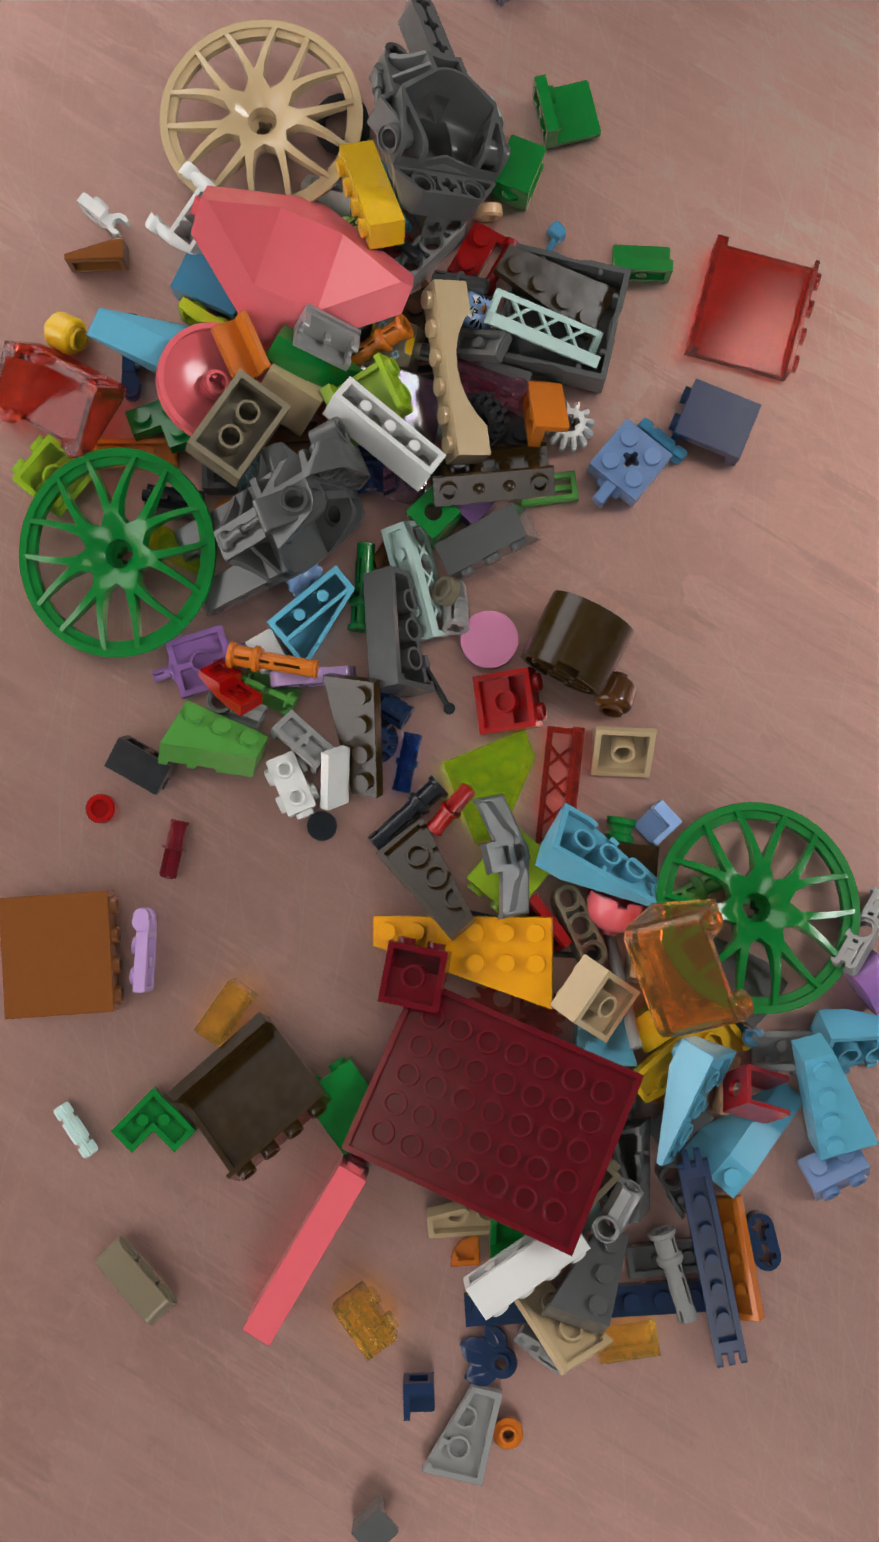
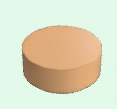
[474,202,503,223]

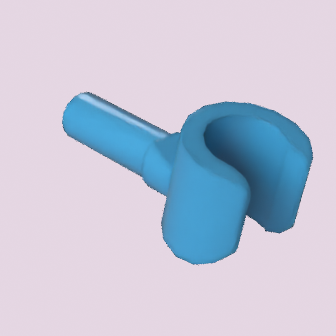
[545,220,566,251]
[731,1017,764,1047]

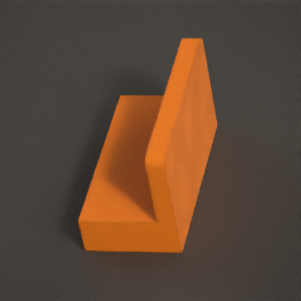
[210,310,271,380]
[521,381,570,447]

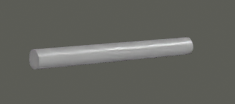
[603,934,642,1050]

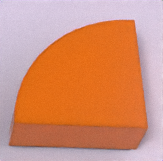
[451,1235,481,1267]

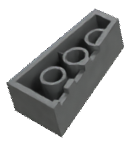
[363,565,435,698]

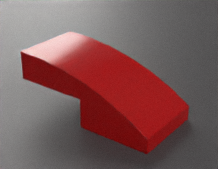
[198,659,263,716]

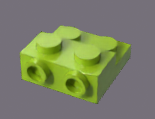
[10,434,92,518]

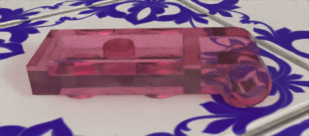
[457,358,529,412]

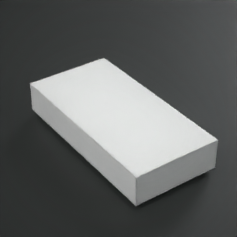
[320,745,350,811]

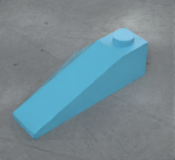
[86,308,189,373]
[535,803,658,908]
[656,1036,737,1166]

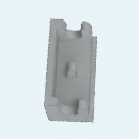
[293,303,361,371]
[270,709,334,775]

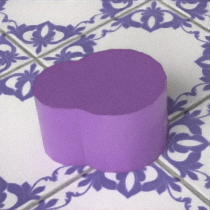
[843,950,879,1015]

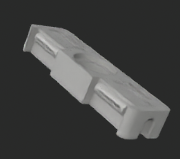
[830,887,879,976]

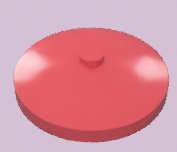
[156,322,272,436]

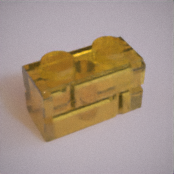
[194,977,258,1047]
[332,1281,399,1361]

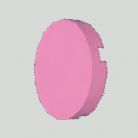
[461,611,518,669]

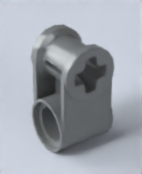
[655,1159,686,1219]

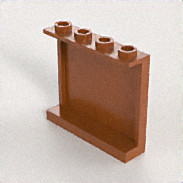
[0,890,124,1020]

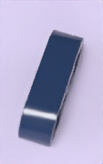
[746,1210,781,1271]

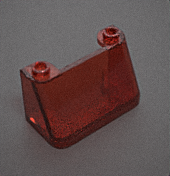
[0,340,127,458]

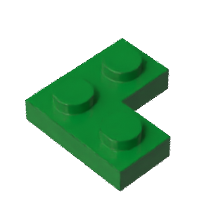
[125,400,191,454]
[111,1086,198,1153]

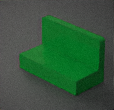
[612,244,673,283]

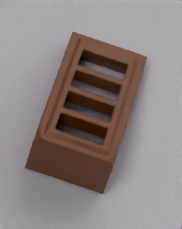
[64,237,129,273]

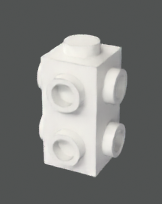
[264,750,320,820]

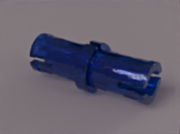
[392,732,423,794]

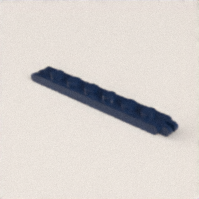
[676,1147,748,1368]

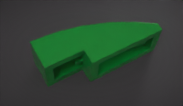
[266,324,363,387]

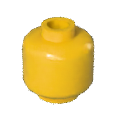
[44,311,89,355]

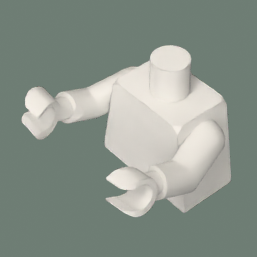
[145,161,216,255]

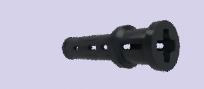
[368,775,449,850]

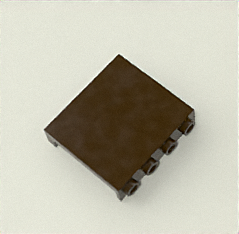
[168,1012,332,1181]

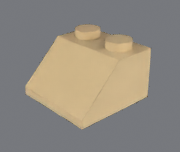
[550,954,640,1043]

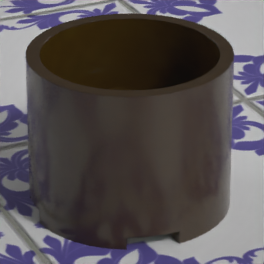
[521,590,634,698]

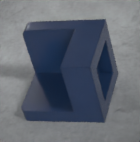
[403,1372,435,1421]

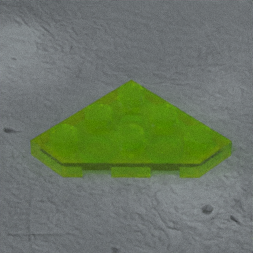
[442,730,536,845]

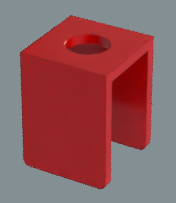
[723,1064,790,1124]

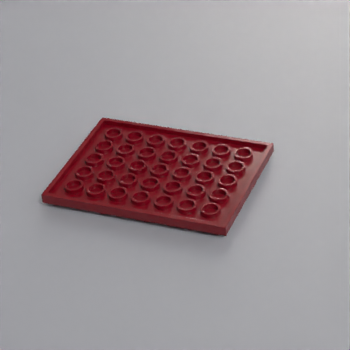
[341,988,644,1256]

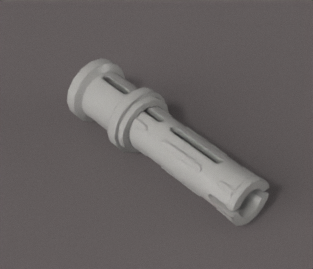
[648,1225,698,1324]

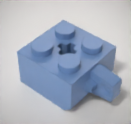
[587,419,673,508]

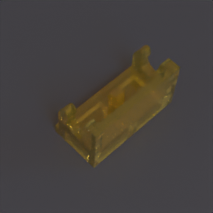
[597,1319,661,1365]

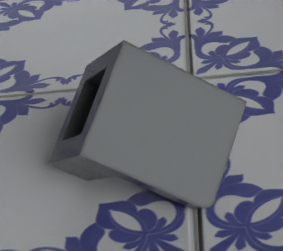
[351,1495,399,1542]

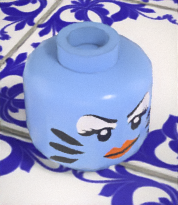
[461,291,497,330]

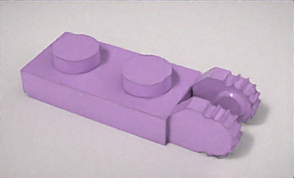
[129,907,157,993]

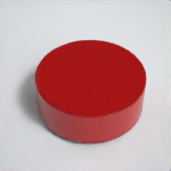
[85,794,117,824]

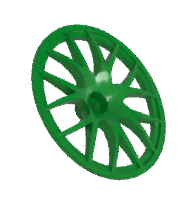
[19,448,217,658]
[655,802,860,1014]

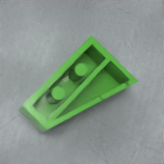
[158,700,269,777]

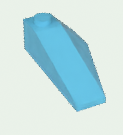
[809,1008,879,1074]
[681,1083,802,1198]

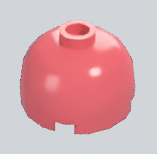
[586,888,646,936]

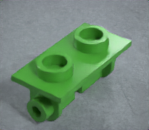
[241,668,302,715]

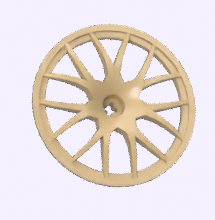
[159,19,363,202]

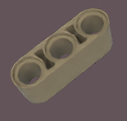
[550,884,607,965]
[96,1236,177,1325]

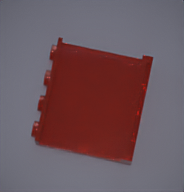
[684,234,822,381]

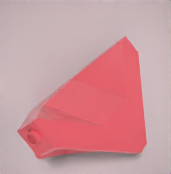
[190,185,414,352]

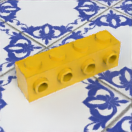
[335,140,405,250]

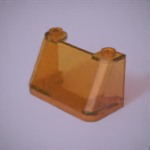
[624,899,755,1037]

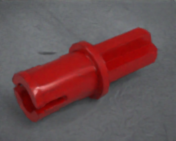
[427,783,475,836]

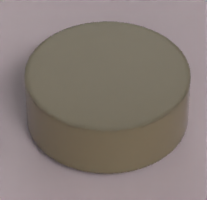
[432,575,460,607]

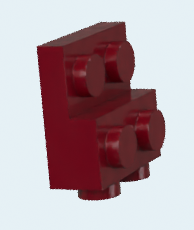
[377,936,452,1014]

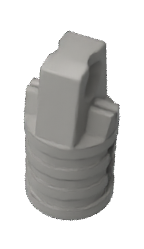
[442,580,469,635]
[514,1324,560,1375]

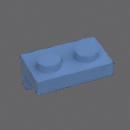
[797,1150,870,1201]

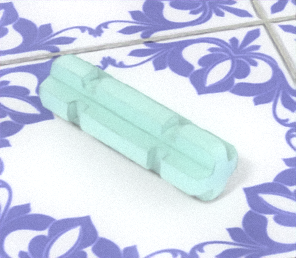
[54,1102,98,1158]

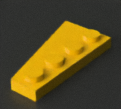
[633,1001,753,1104]

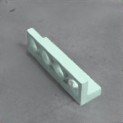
[483,288,604,368]
[381,521,450,642]

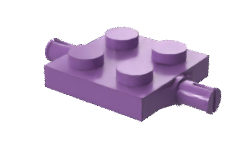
[152,625,247,699]

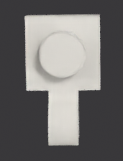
[76,192,131,238]

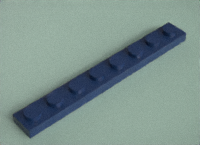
[464,1278,706,1327]

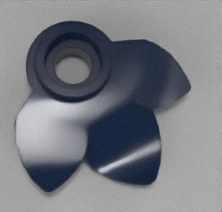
[460,1325,518,1386]

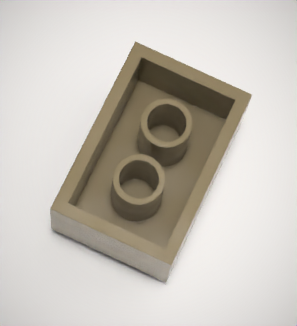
[185,369,291,487]

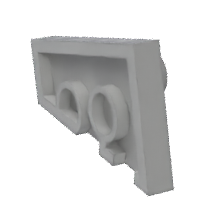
[422,1384,502,1486]

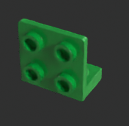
[532,74,601,149]

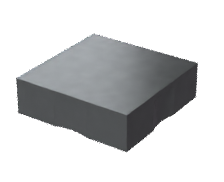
[496,243,631,393]

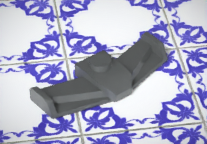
[472,794,530,920]

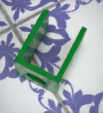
[491,135,546,211]
[406,485,461,550]

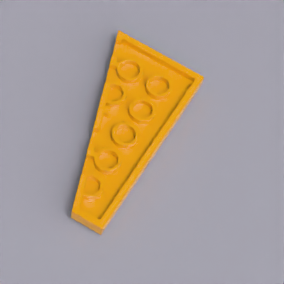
[373,915,554,1010]

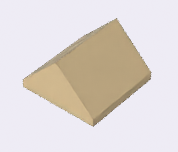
[261,363,323,437]
[590,726,657,778]

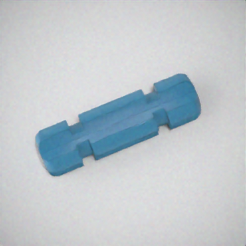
[637,418,688,465]

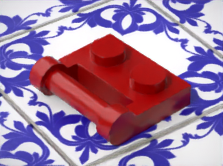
[447,220,520,296]

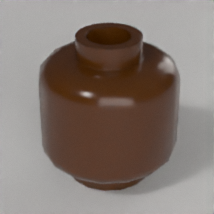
[594,671,636,718]

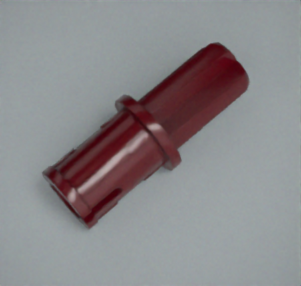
[159,819,189,879]

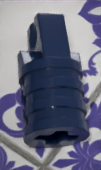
[380,692,415,730]

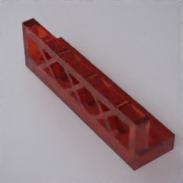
[535,726,585,844]

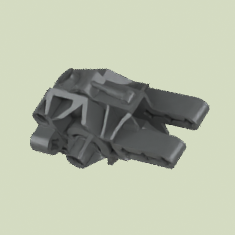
[367,0,511,238]
[174,417,371,616]

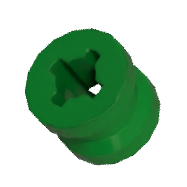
[604,816,637,844]

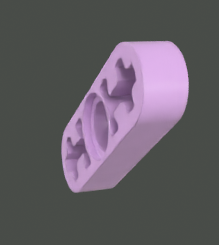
[269,665,356,689]

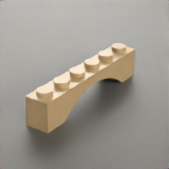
[421,279,491,464]

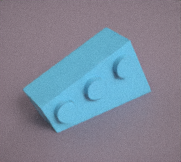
[267,565,355,659]

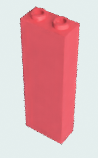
[242,1153,369,1346]

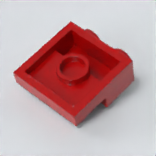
[472,667,547,735]

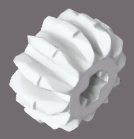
[545,401,595,453]

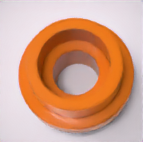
[493,1417,523,1450]

